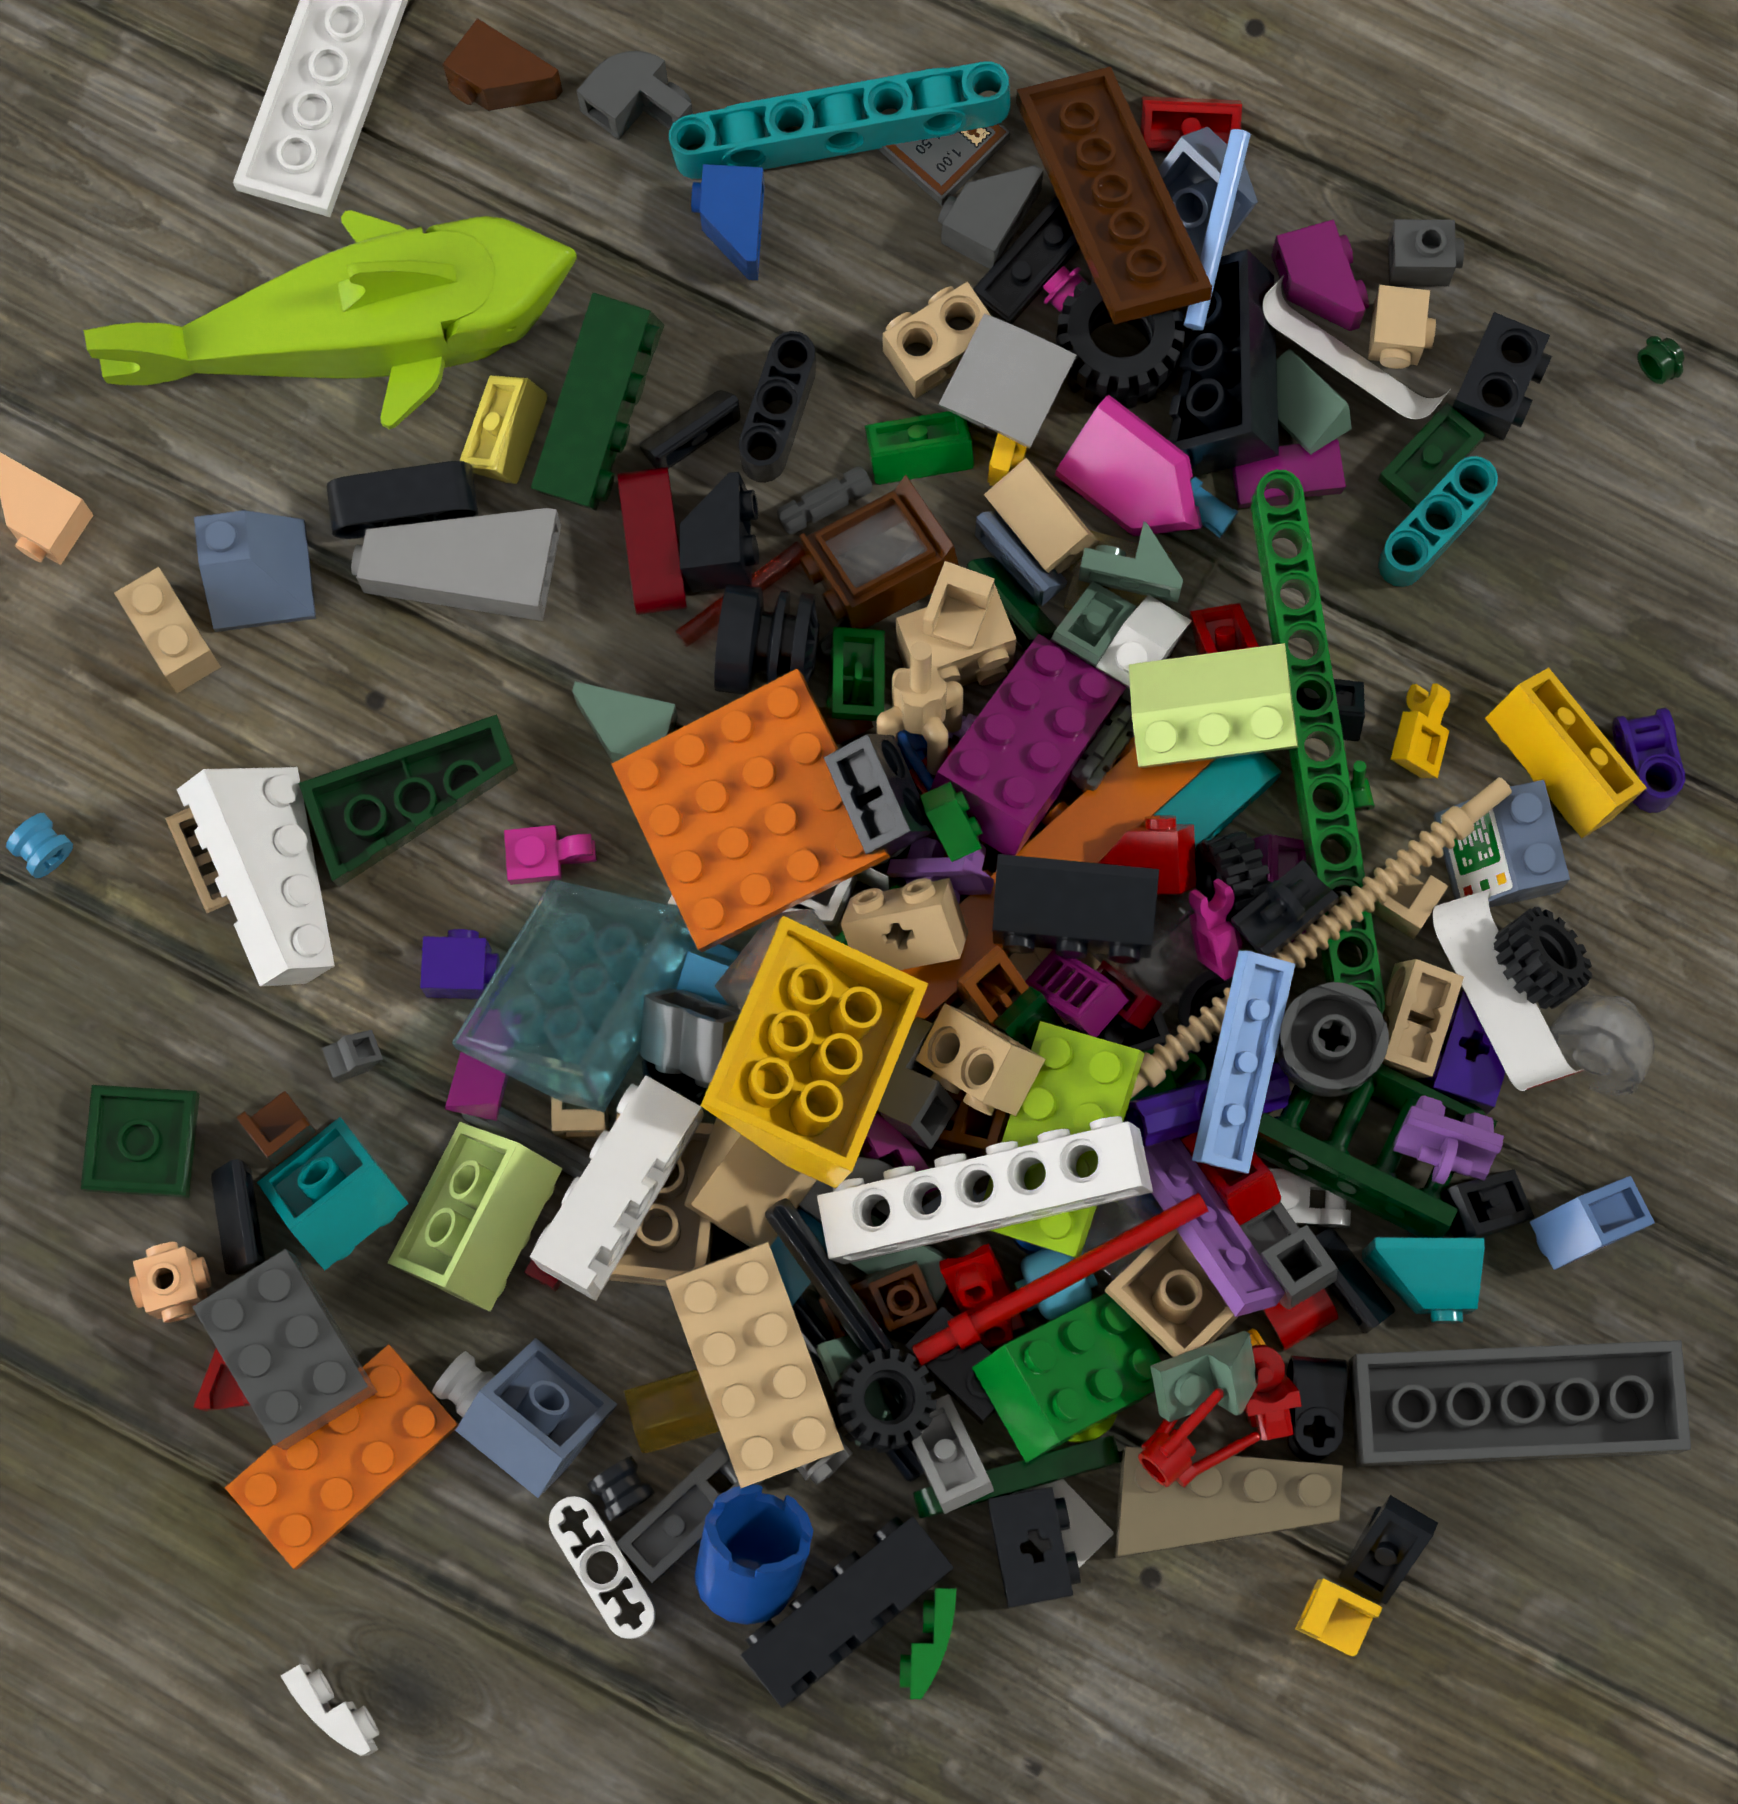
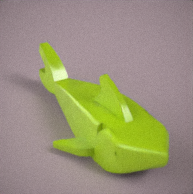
[83,210,577,430]

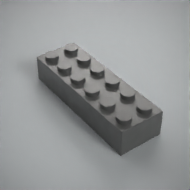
[1349,1340,1691,1467]

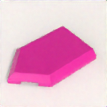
[1055,395,1202,536]

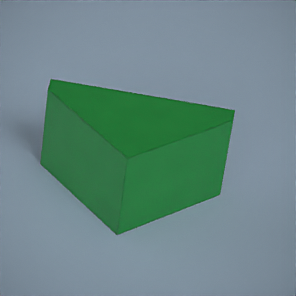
[826,627,885,721]

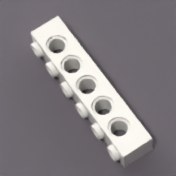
[817,1116,1153,1264]

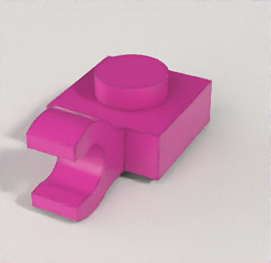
[504,825,597,885]
[1189,878,1242,980]

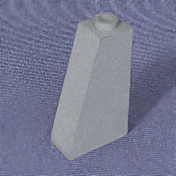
[351,508,561,621]

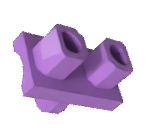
[887,837,994,903]
[1393,1095,1504,1185]

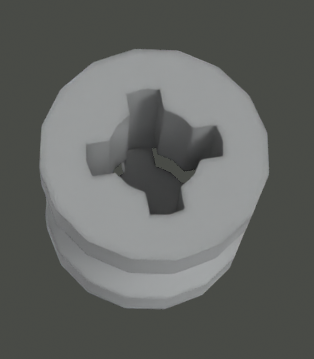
[432,1351,495,1417]

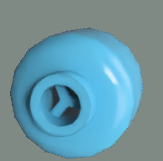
[1015,1248,1098,1321]

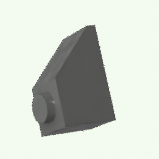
[938,165,1043,269]

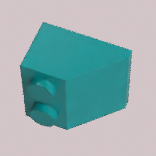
[257,1117,409,1271]

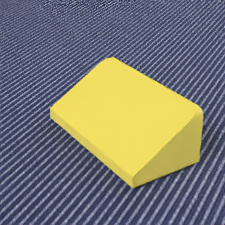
[460,375,547,484]

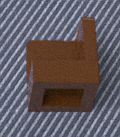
[236,1091,319,1166]

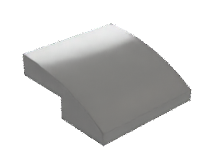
[938,313,1077,449]

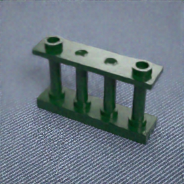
[1254,1032,1498,1238]

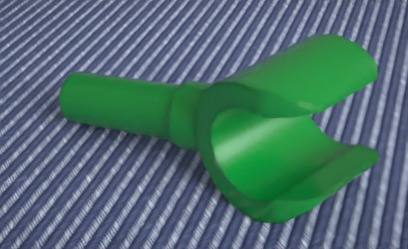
[1350,760,1375,810]

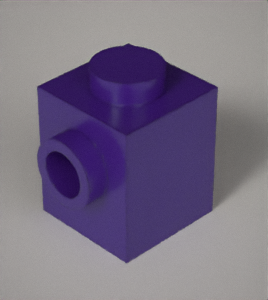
[420,929,500,999]

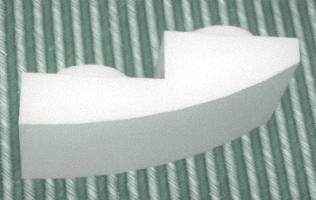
[280,1664,379,1756]

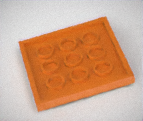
[611,669,890,952]

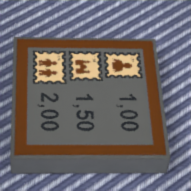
[877,109,1010,206]

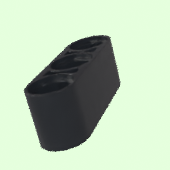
[739,331,816,483]
[326,461,478,539]

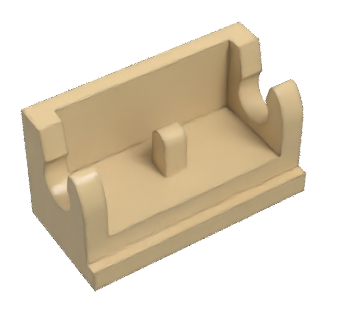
[984,458,1099,574]

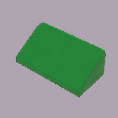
[864,411,974,485]

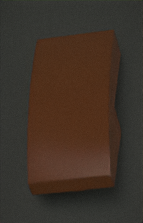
[819,1261,938,1339]

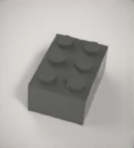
[192,1249,377,1450]

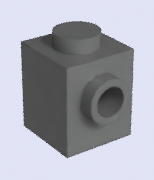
[1388,219,1464,286]

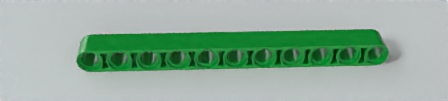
[1251,469,1385,1014]

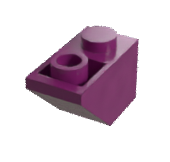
[1271,219,1369,331]

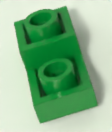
[899,1588,957,1699]

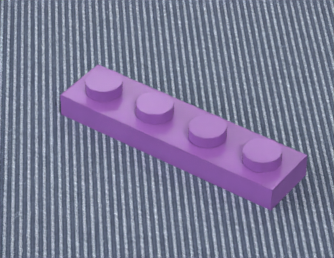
[1144,1137,1285,1317]

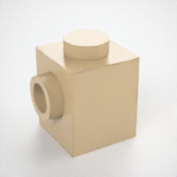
[1368,285,1436,369]

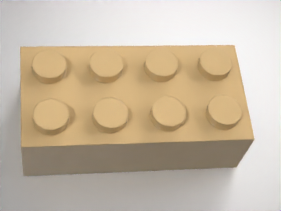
[665,1241,844,1488]

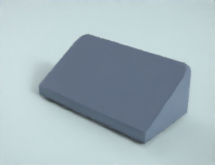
[975,511,1068,607]

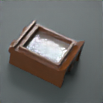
[799,475,959,629]

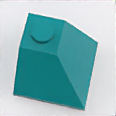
[1362,1237,1485,1324]

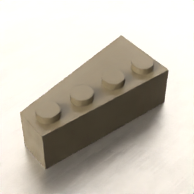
[1114,1446,1343,1559]

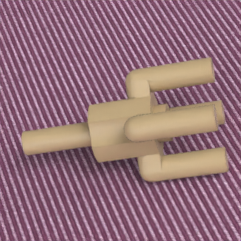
[877,642,963,776]

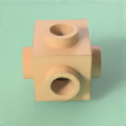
[129,1242,211,1323]

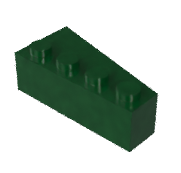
[531,293,665,511]
[298,714,518,887]

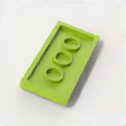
[983,1021,1145,1258]

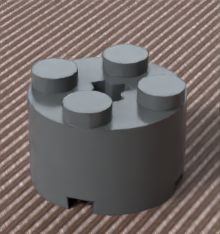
[1276,982,1389,1097]

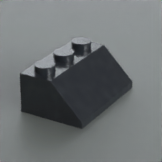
[992,854,1159,964]

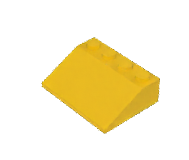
[700,916,928,1189]

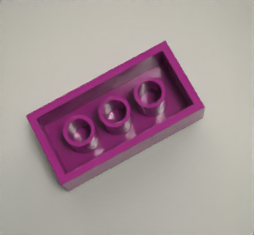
[930,634,1126,856]

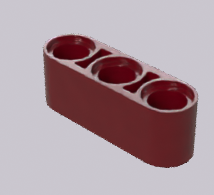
[617,467,687,615]

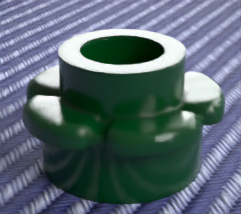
[1637,336,1684,384]

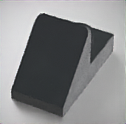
[1339,1495,1438,1605]

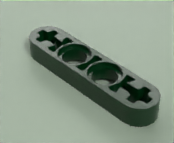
[913,1435,1122,1519]

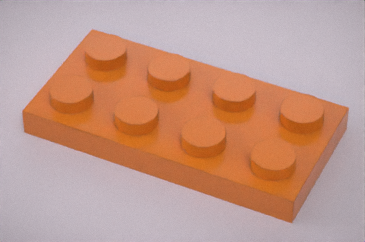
[225,1344,459,1570]

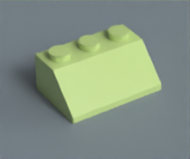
[1129,643,1298,768]
[388,1122,563,1312]

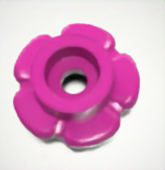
[1043,266,1088,312]

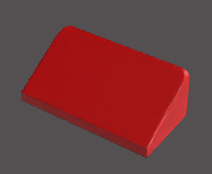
[1140,96,1242,152]

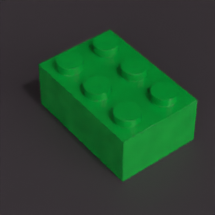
[972,1293,1162,1463]

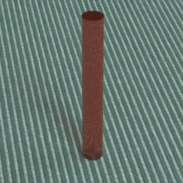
[675,541,806,647]

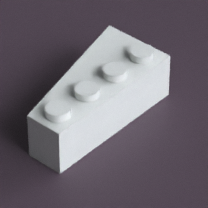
[177,767,335,987]
[529,1075,705,1301]

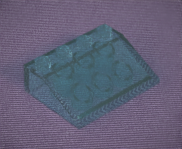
[452,879,696,1112]

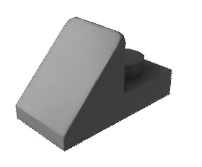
[911,1394,994,1514]

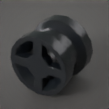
[587,1456,655,1522]

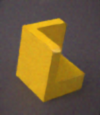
[1295,1578,1383,1656]

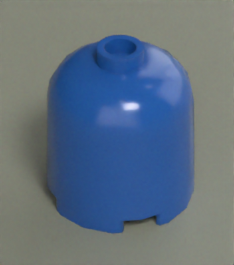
[695,1484,813,1625]

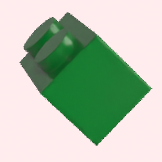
[920,782,983,862]

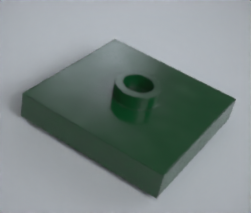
[81,1085,200,1198]

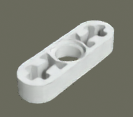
[549,1496,656,1639]

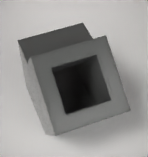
[322,1030,383,1083]

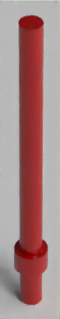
[911,1192,1209,1366]

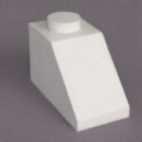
[1096,594,1192,703]

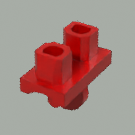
[939,1243,1025,1348]
[1244,1345,1302,1440]

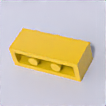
[1485,668,1647,839]

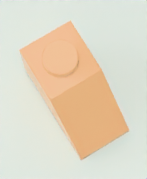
[0,452,93,565]

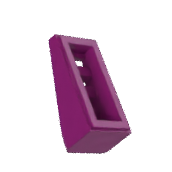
[1025,949,1129,1037]

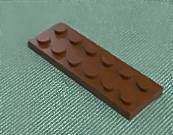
[1016,66,1212,324]

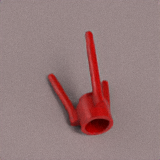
[1138,1388,1261,1488]

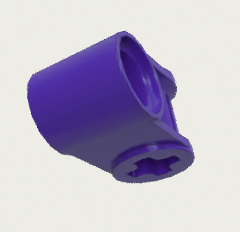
[1612,707,1685,813]

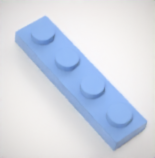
[1192,951,1295,1174]

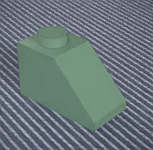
[572,682,678,763]

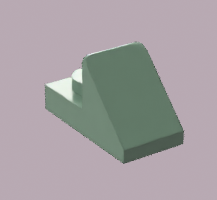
[1079,521,1183,603]
[1051,581,1137,668]
[1150,1331,1258,1422]

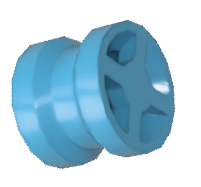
[6,813,73,878]

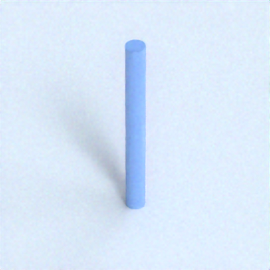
[1184,129,1251,330]

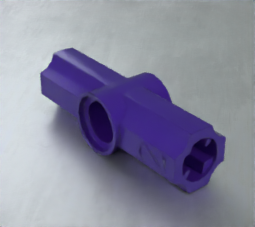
[1126,1062,1291,1147]

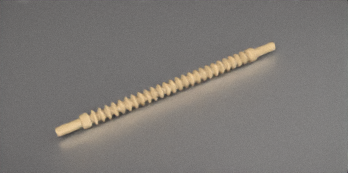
[1131,777,1512,1098]

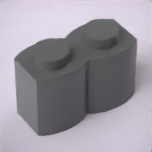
[640,988,741,1088]

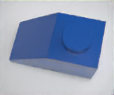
[691,164,765,280]

